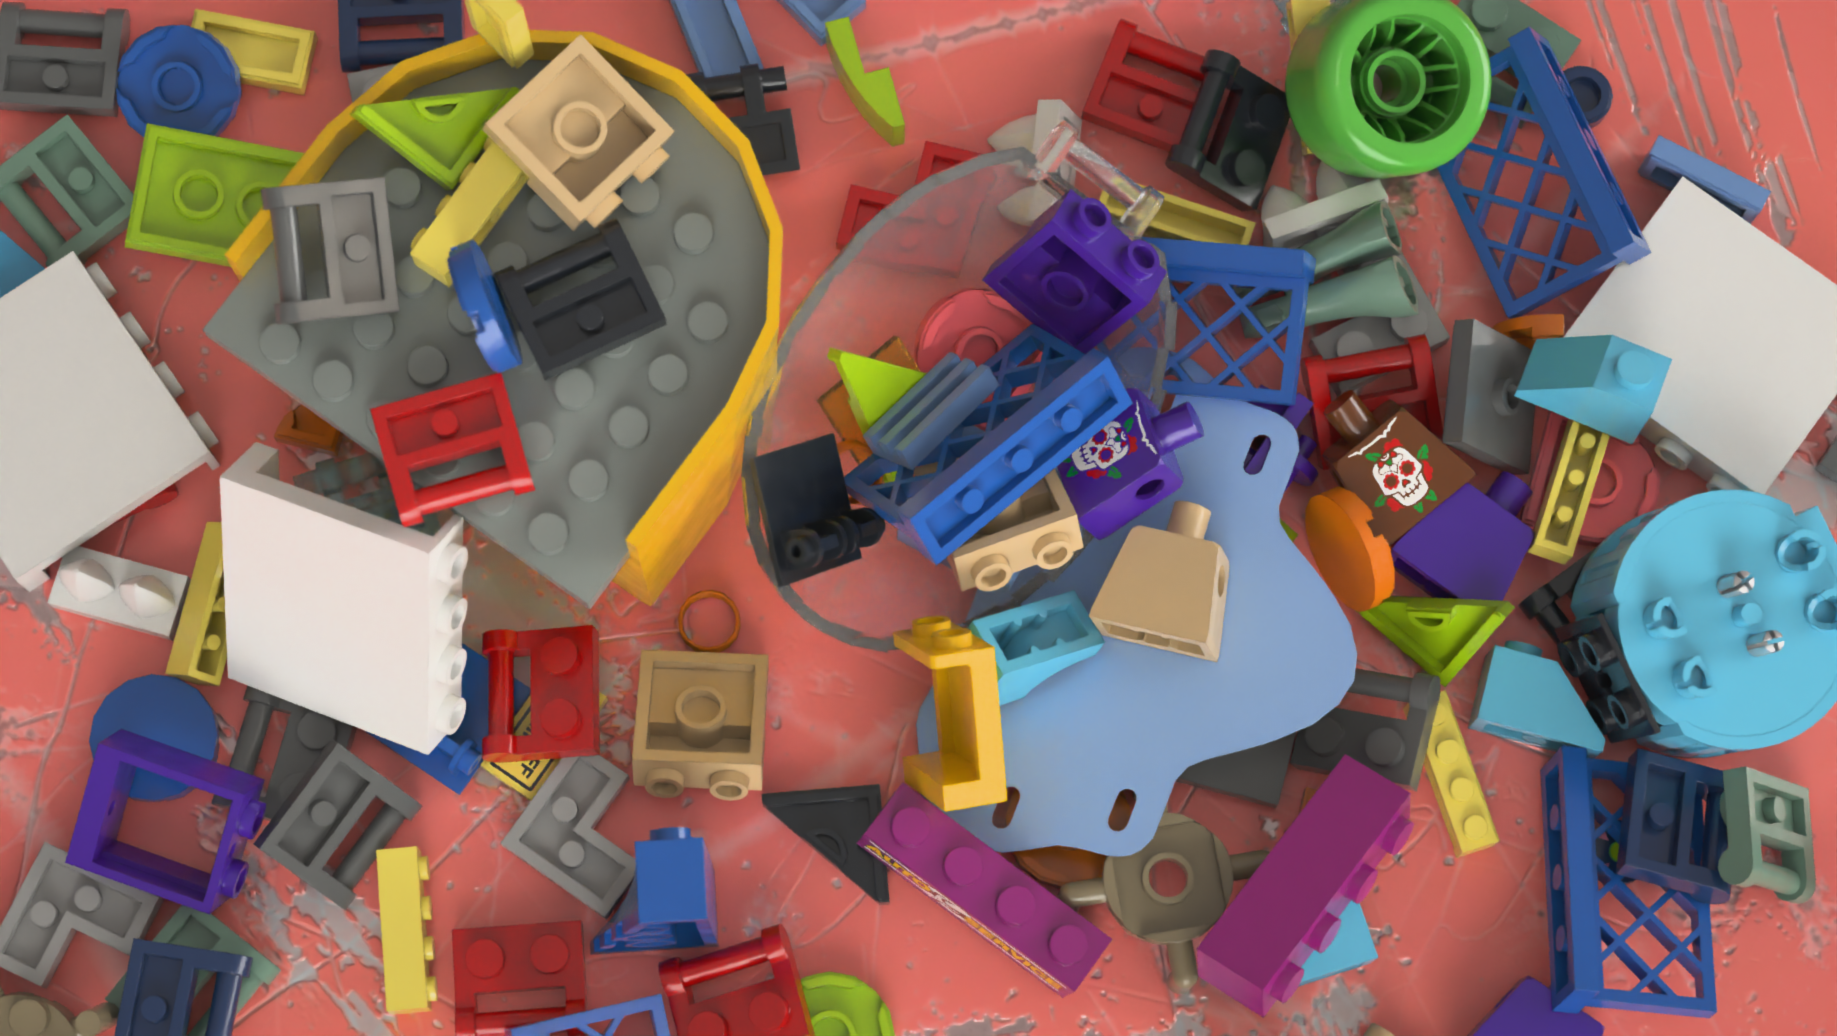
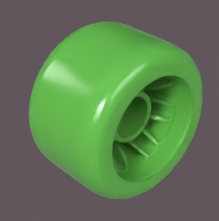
[1285,0,1492,179]

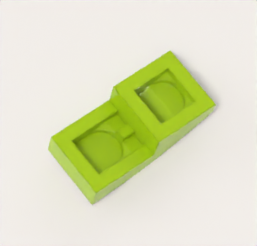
[825,17,905,146]

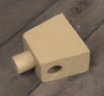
[1089,501,1230,662]

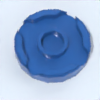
[116,25,242,137]
[447,240,523,373]
[89,674,220,802]

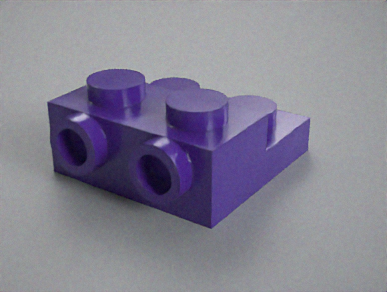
[982,189,1167,354]

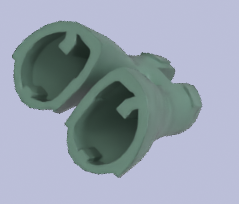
[1233,200,1419,339]

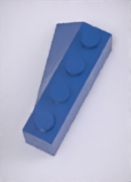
[590,827,719,955]

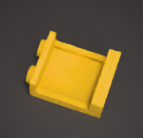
[893,616,1007,812]

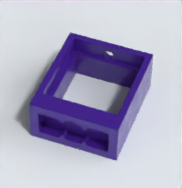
[65,729,266,915]

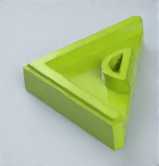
[349,87,520,191]
[827,347,927,483]
[1356,596,1515,687]

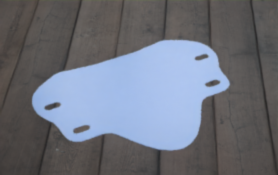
[916,347,1357,857]

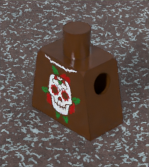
[1322,390,1477,546]

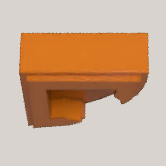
[1492,314,1564,349]
[274,404,344,457]

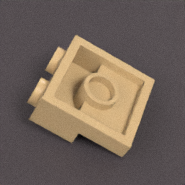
[482,34,675,231]
[914,457,1084,591]
[632,650,769,801]

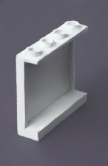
[1563,177,1837,494]
[0,251,221,592]
[220,442,468,755]

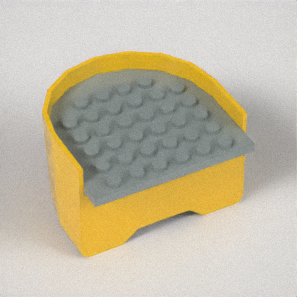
[203,30,783,609]

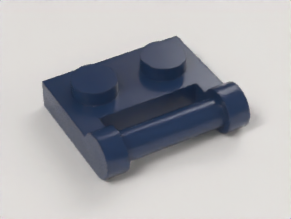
[338,0,465,73]
[1616,748,1732,904]
[114,938,253,1036]

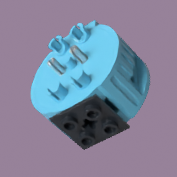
[1554,490,1837,758]

